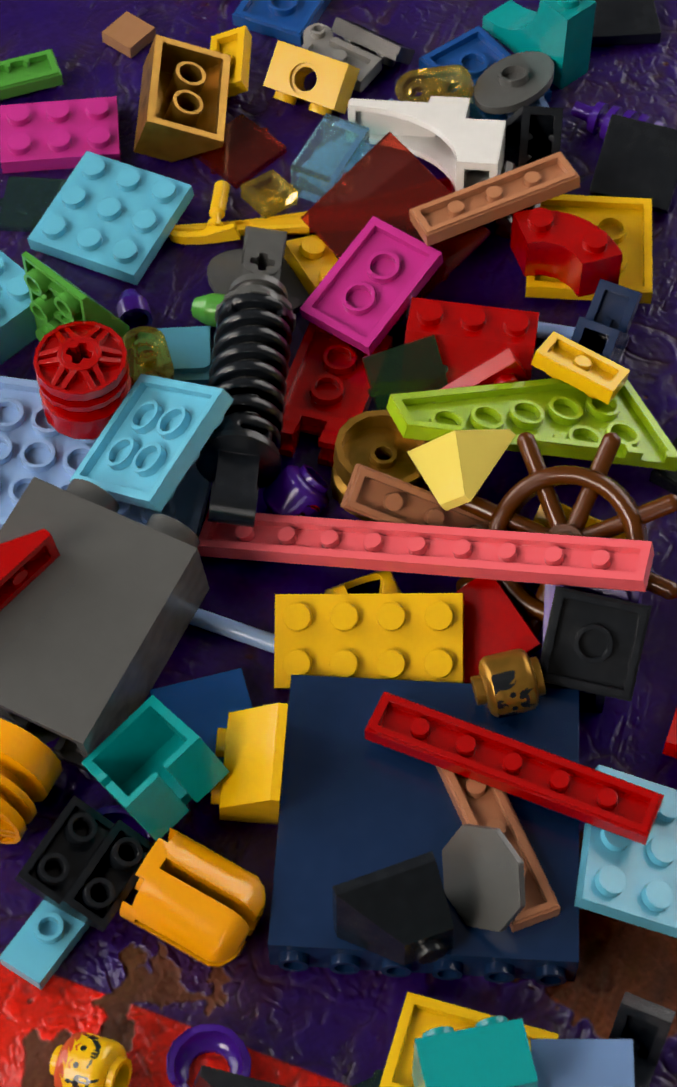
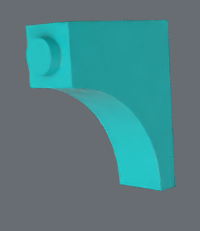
[482,0,597,90]

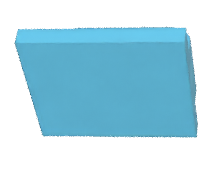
[134,326,211,385]

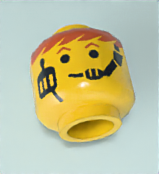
[49,1031,132,1087]

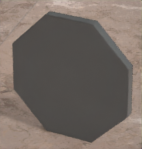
[442,824,526,932]

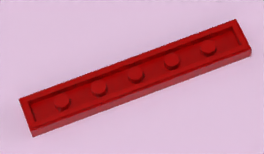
[364,691,664,845]

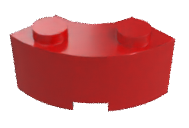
[510,207,623,297]

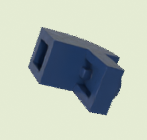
[571,278,643,363]

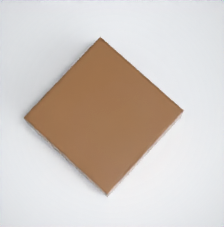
[101,11,156,58]

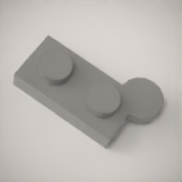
[300,23,382,93]

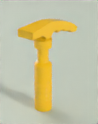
[169,180,241,245]

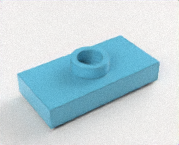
[0,899,90,990]

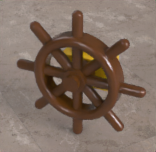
[456,432,677,638]

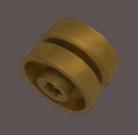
[330,410,430,521]

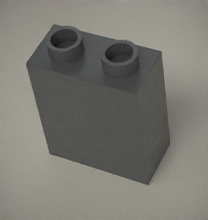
[0,477,210,773]

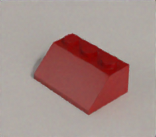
[399,297,540,393]

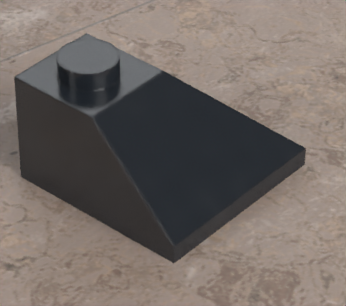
[332,851,454,966]

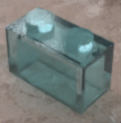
[291,113,373,207]

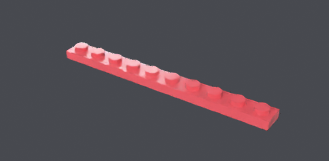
[197,511,655,592]

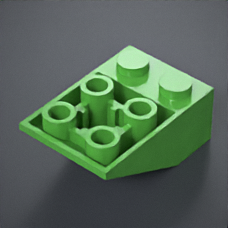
[21,251,133,356]

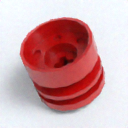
[33,321,132,439]

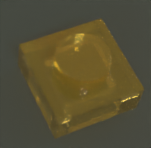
[241,169,298,219]

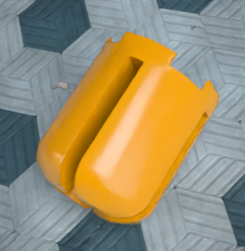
[119,827,266,968]

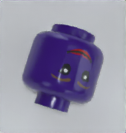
[263,464,330,517]

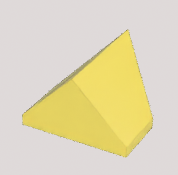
[407,429,516,511]

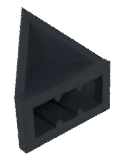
[503,106,563,168]

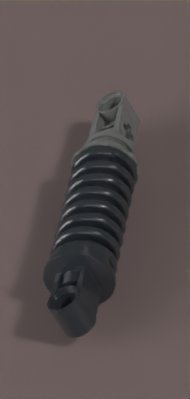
[195,226,296,527]

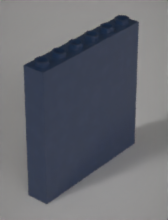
[268,674,579,986]

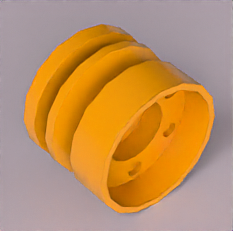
[0,718,63,845]

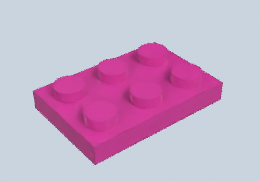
[0,96,121,174]
[300,216,443,356]

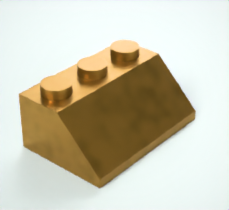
[134,34,231,162]

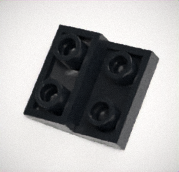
[14,795,154,932]

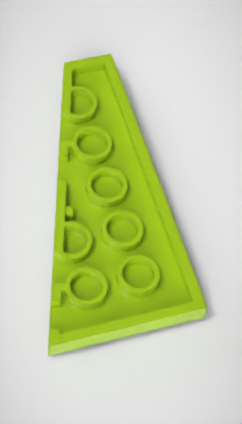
[386,378,677,471]

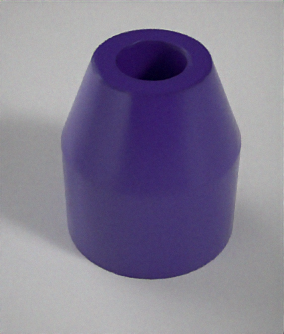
[116,289,153,334]

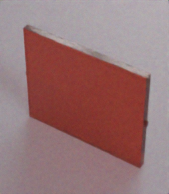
[301,131,491,322]

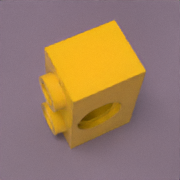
[263,40,360,117]

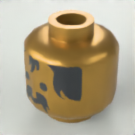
[471,649,546,718]

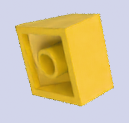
[211,703,288,825]

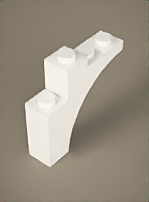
[348,96,506,192]

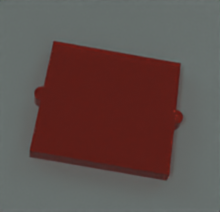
[194,114,287,189]

